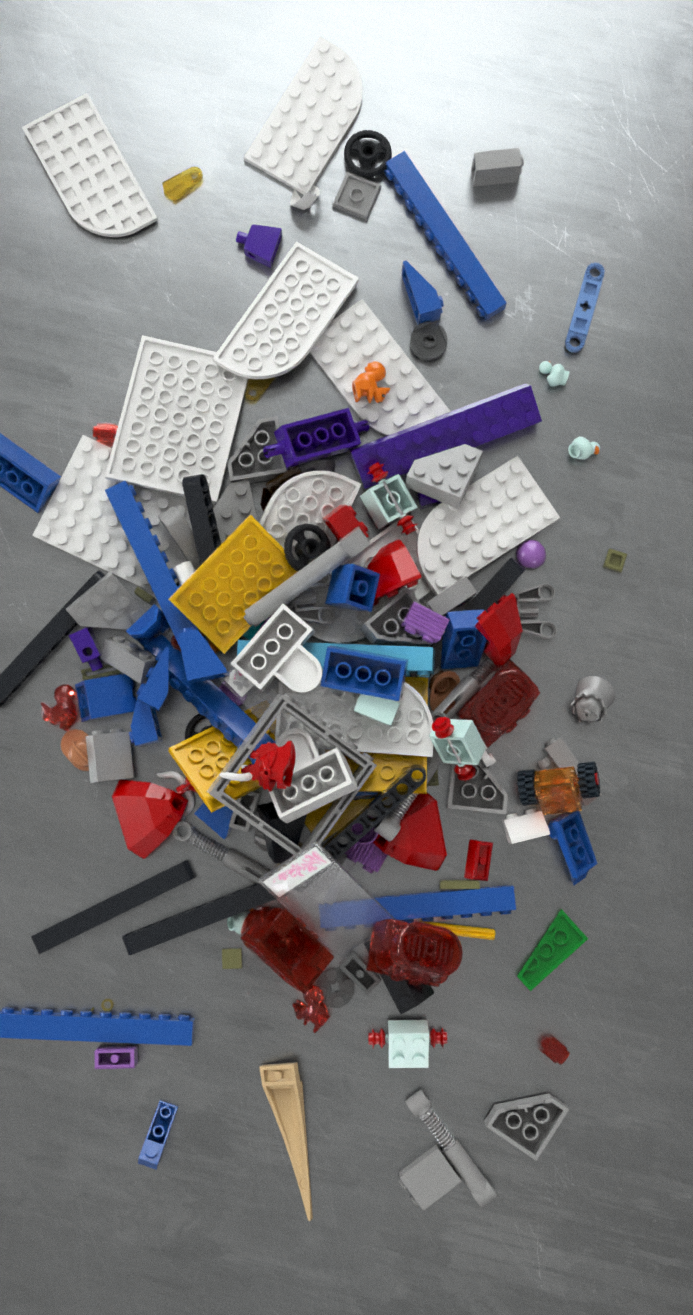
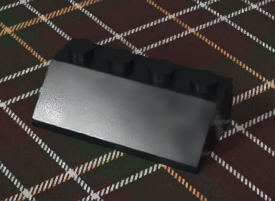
[364,923,434,1014]

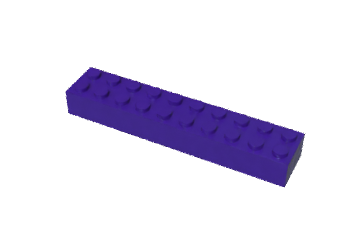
[349,384,542,489]

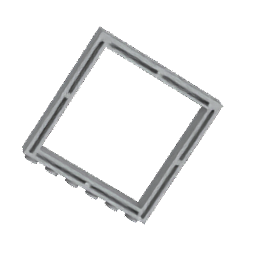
[207,693,377,858]

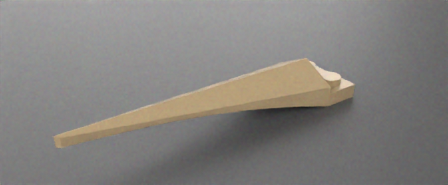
[259,1062,313,1222]

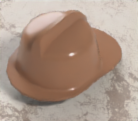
[429,670,460,714]
[61,729,89,771]

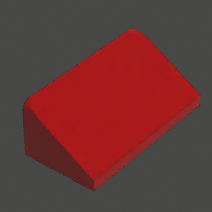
[464,839,493,881]

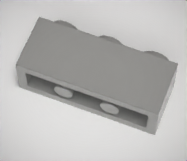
[101,635,158,684]

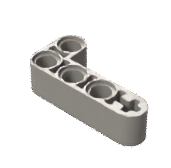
[158,506,200,571]

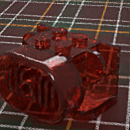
[455,659,541,748]
[240,907,334,994]
[366,919,463,987]

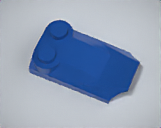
[126,604,171,647]
[548,809,598,885]

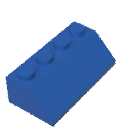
[0,433,61,513]
[320,645,408,701]

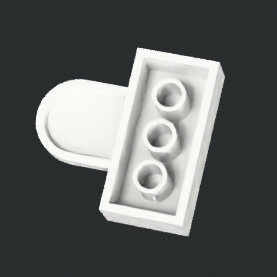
[231,604,323,693]
[268,728,359,823]

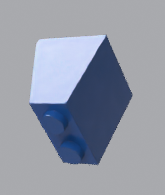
[325,564,380,612]
[178,627,229,684]
[75,674,137,722]
[194,800,236,839]

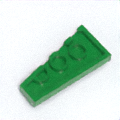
[517,909,588,991]

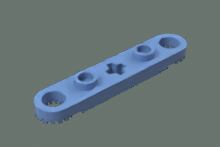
[565,262,605,353]

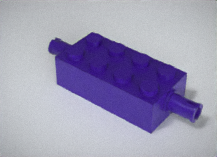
[263,408,369,468]

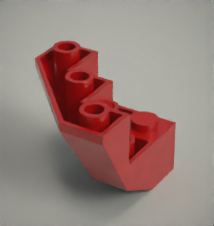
[367,539,421,606]
[475,593,523,668]
[112,780,189,859]
[373,792,447,871]

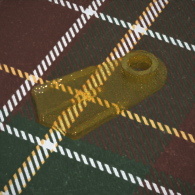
[162,167,203,202]
[244,377,276,401]

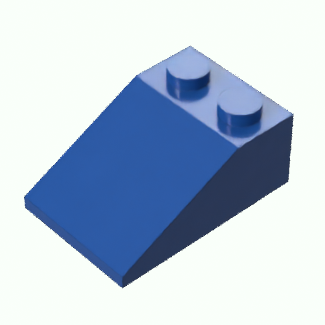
[401,260,444,325]
[441,609,487,669]
[129,683,163,747]

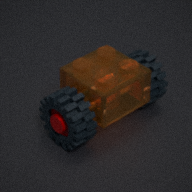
[517,761,600,815]

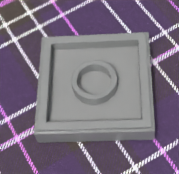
[333,171,381,220]

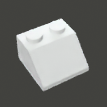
[502,808,550,844]

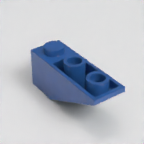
[136,646,169,711]
[138,1100,178,1170]

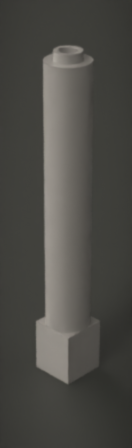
[244,526,371,626]

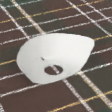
[290,186,320,210]

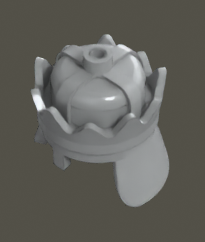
[570,676,615,724]

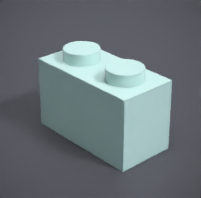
[354,694,400,726]

